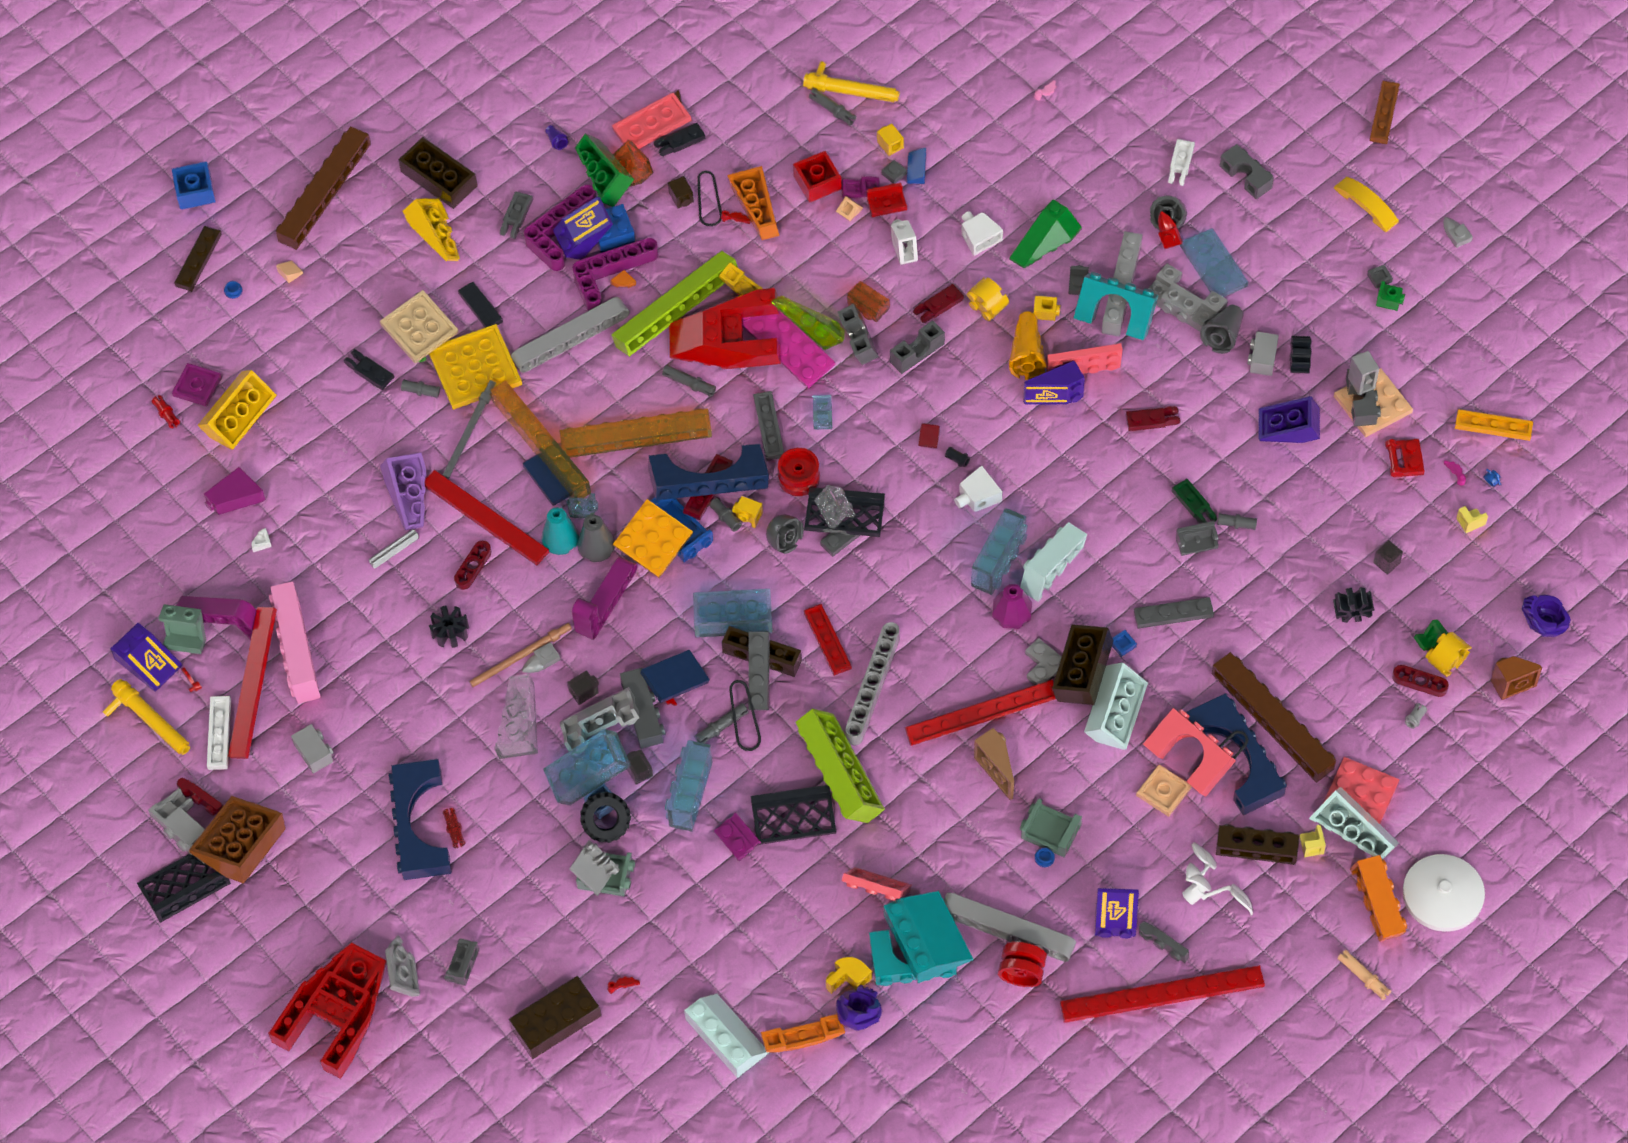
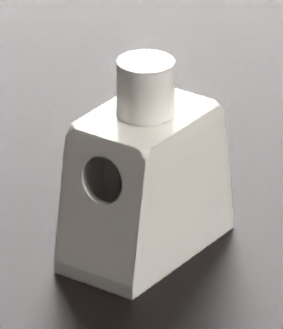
[962,211,1003,256]
[891,219,918,265]
[954,466,1002,512]

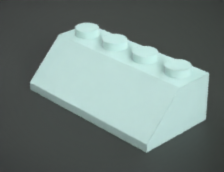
[1084,662,1148,750]
[684,994,769,1078]

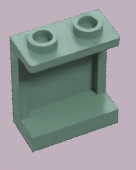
[159,604,206,654]
[1019,798,1082,858]
[576,845,635,897]

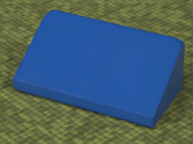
[907,148,926,184]

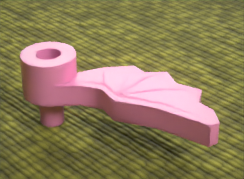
[1034,80,1057,100]

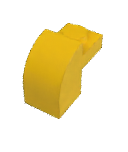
[825,957,872,994]

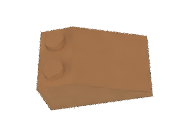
[974,728,1014,800]

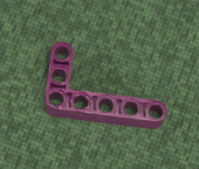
[524,185,596,271]
[572,238,659,311]
[572,556,637,640]
[176,596,274,640]

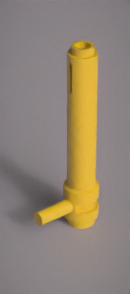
[803,61,900,103]
[102,679,190,755]

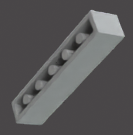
[1102,231,1142,337]

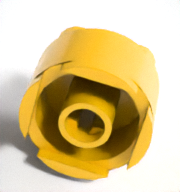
[967,277,1009,321]
[1425,632,1472,677]

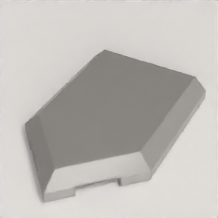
[385,935,420,997]

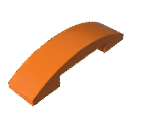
[761,1014,845,1052]

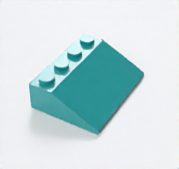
[883,891,973,984]

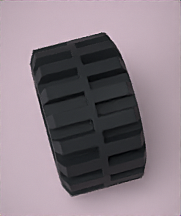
[580,792,631,843]

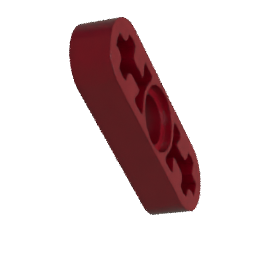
[454,541,492,590]
[1392,665,1449,697]

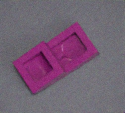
[841,176,880,198]

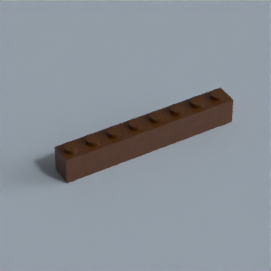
[276,126,371,250]
[1212,652,1336,783]

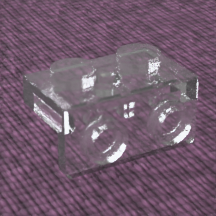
[814,485,856,529]

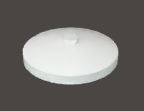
[1403,854,1485,931]

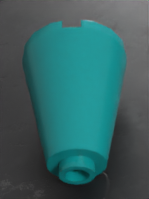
[541,507,579,555]

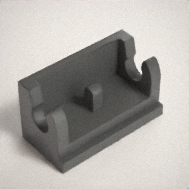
[1176,521,1219,556]
[444,938,479,986]

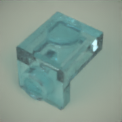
[567,493,598,518]

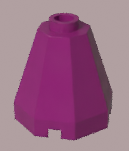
[992,584,1032,629]

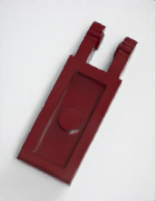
[913,284,964,323]
[1126,406,1181,431]
[176,778,223,816]

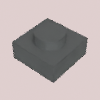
[881,160,907,183]
[1367,265,1393,289]

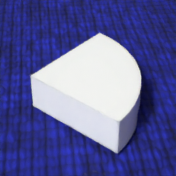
[252,528,272,552]

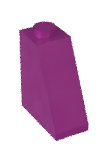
[204,467,266,515]

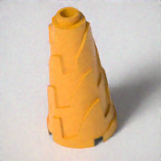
[1009,311,1047,380]

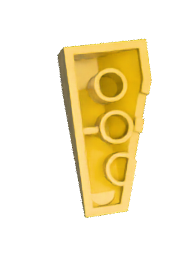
[402,199,460,261]

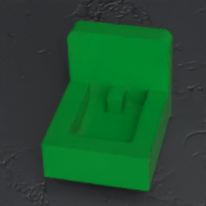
[1414,619,1448,651]

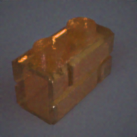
[847,281,890,322]

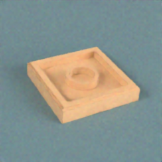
[1136,764,1192,817]

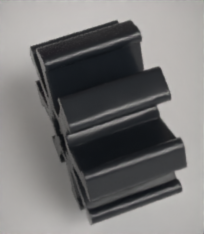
[1290,336,1312,374]
[1333,587,1375,623]
[429,605,469,648]

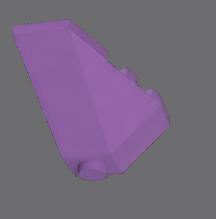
[380,453,426,531]

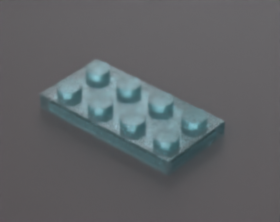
[1180,228,1248,297]

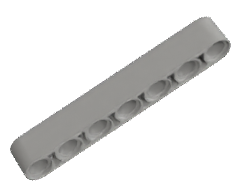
[511,297,630,373]
[845,622,900,746]
[944,893,1076,962]

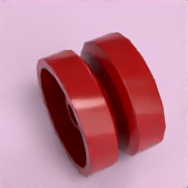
[778,447,820,497]
[998,942,1047,987]

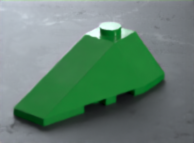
[1009,199,1082,269]

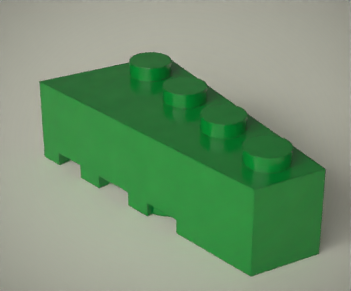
[575,133,634,207]

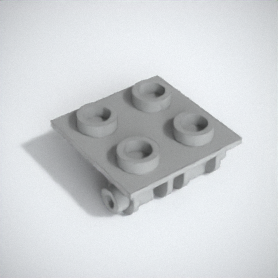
[569,840,620,896]

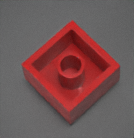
[793,151,842,203]

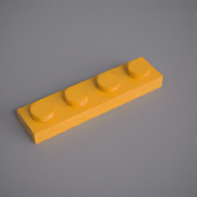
[1455,409,1533,441]

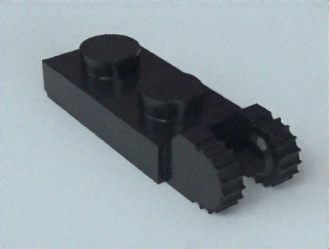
[654,123,706,156]
[344,349,394,390]

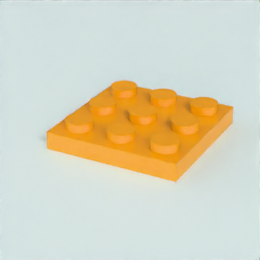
[613,499,693,578]

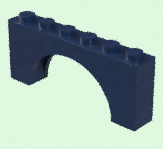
[648,444,769,500]
[1186,693,1287,816]
[389,759,451,880]

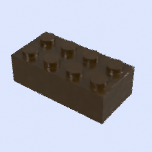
[398,137,478,209]
[1052,624,1113,705]
[509,976,601,1060]

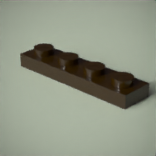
[174,226,222,292]

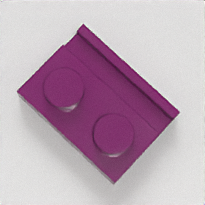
[714,812,761,861]

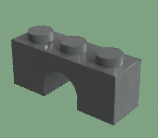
[1219,144,1274,200]
[837,304,879,365]
[890,320,945,374]
[1345,369,1381,427]

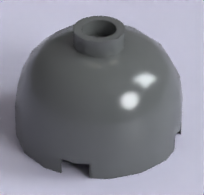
[1150,196,1187,230]
[766,514,804,554]

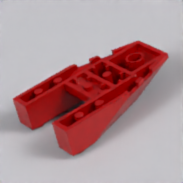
[669,288,781,369]
[268,943,386,1079]

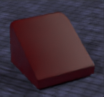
[918,423,940,449]

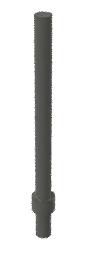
[443,380,496,479]

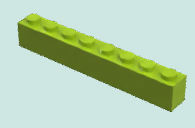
[611,251,738,357]

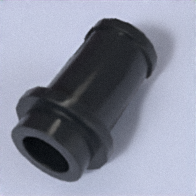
[945,447,970,467]

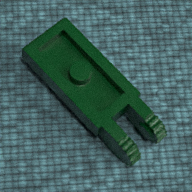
[1171,479,1217,524]

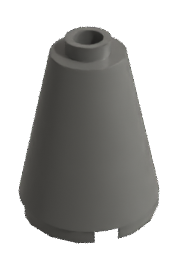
[1200,305,1244,354]
[577,515,615,562]

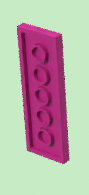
[742,310,835,389]

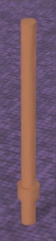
[469,623,572,687]

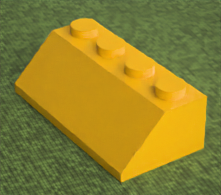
[197,370,277,450]

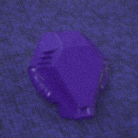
[1521,594,1571,637]
[836,985,882,1031]

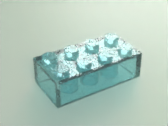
[971,508,1028,595]
[693,589,773,638]
[543,729,631,806]
[665,740,713,832]

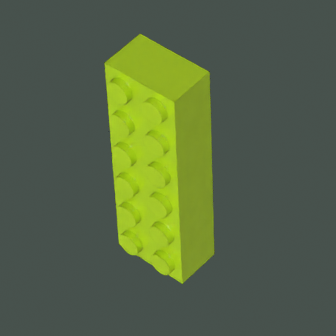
[795,709,885,823]

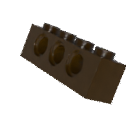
[722,626,802,677]
[1216,824,1299,865]

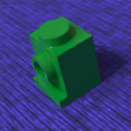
[1376,281,1405,311]

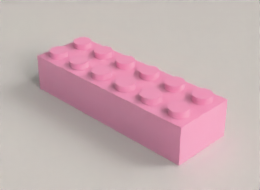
[269,581,321,704]

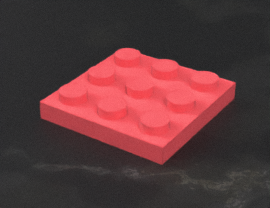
[1323,757,1400,824]
[842,867,912,901]

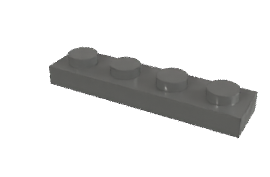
[753,391,784,461]
[1134,597,1214,629]
[748,632,770,710]

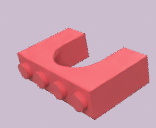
[1143,708,1236,797]

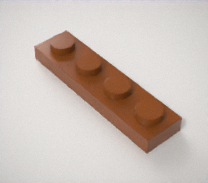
[1369,80,1400,144]

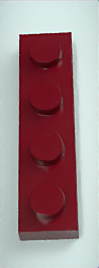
[683,454,733,520]

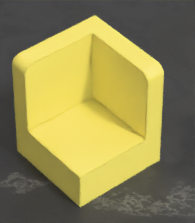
[1456,506,1488,533]
[1299,825,1326,857]

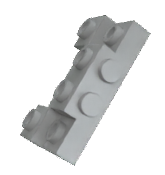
[1148,264,1228,331]
[560,687,639,753]
[148,788,205,864]

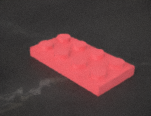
[612,92,692,154]
[1046,343,1123,373]

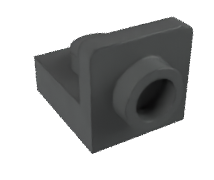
[1068,265,1089,295]

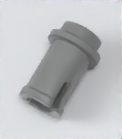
[1405,703,1427,729]

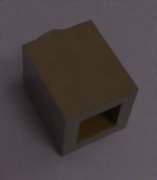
[668,176,694,209]

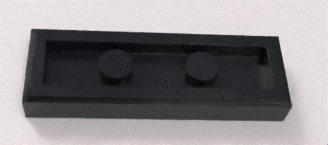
[458,282,503,328]

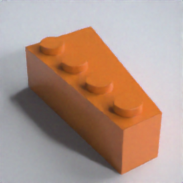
[727,166,779,240]
[1350,855,1407,942]

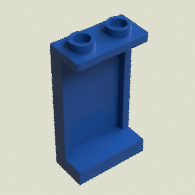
[650,497,714,562]

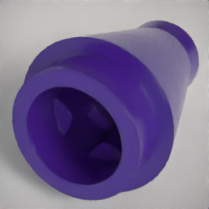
[545,125,568,150]

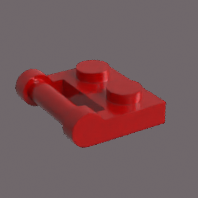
[1385,439,1425,477]

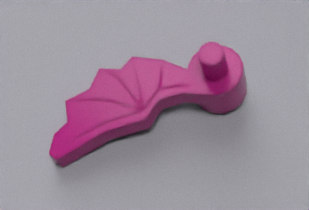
[1444,461,1466,486]

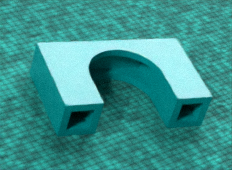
[1073,272,1158,340]
[869,930,957,986]

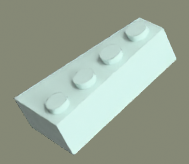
[1020,522,1087,602]
[1309,787,1399,859]

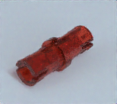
[442,808,466,848]

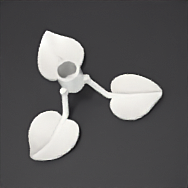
[1182,842,1253,916]

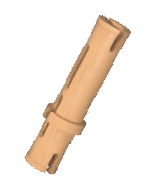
[1338,950,1391,1000]

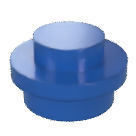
[224,281,243,299]
[1035,848,1055,868]

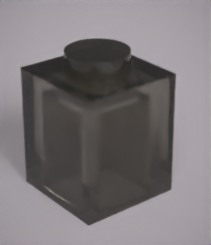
[1373,540,1403,575]
[567,670,599,705]
[624,749,653,785]

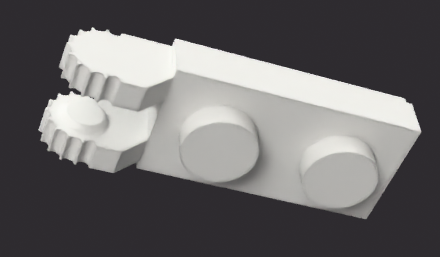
[1168,139,1195,186]

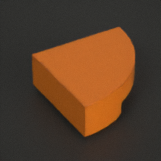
[610,270,636,288]

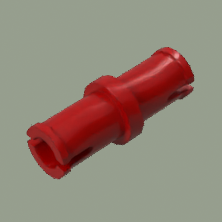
[152,395,180,429]

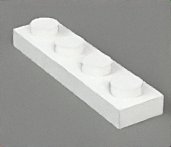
[207,696,231,770]

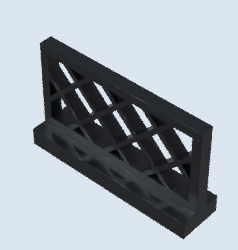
[804,487,885,537]
[751,785,836,845]
[137,854,231,923]

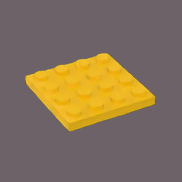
[429,324,522,410]

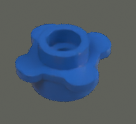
[1483,469,1501,487]

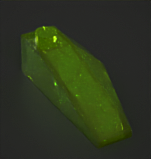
[771,295,845,350]

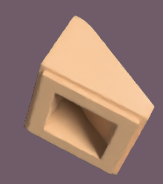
[836,196,863,221]
[276,261,303,283]

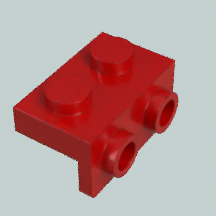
[867,183,907,217]

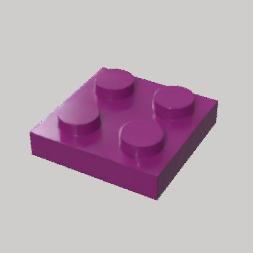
[172,363,222,407]

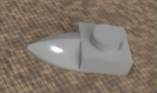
[1443,217,1473,248]
[522,642,561,673]

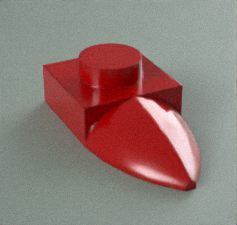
[1158,211,1183,249]

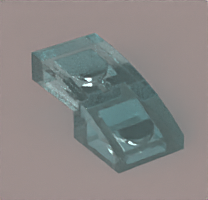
[813,395,832,430]

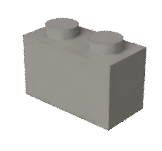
[1247,332,1279,376]
[1348,351,1379,395]
[291,724,333,774]

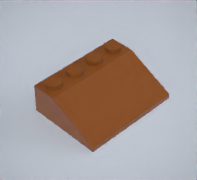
[189,796,286,884]

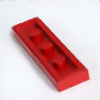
[804,604,852,676]

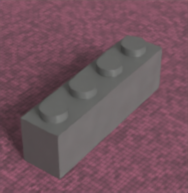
[620,668,666,749]

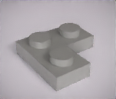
[1025,638,1061,685]

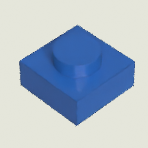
[1112,630,1137,657]

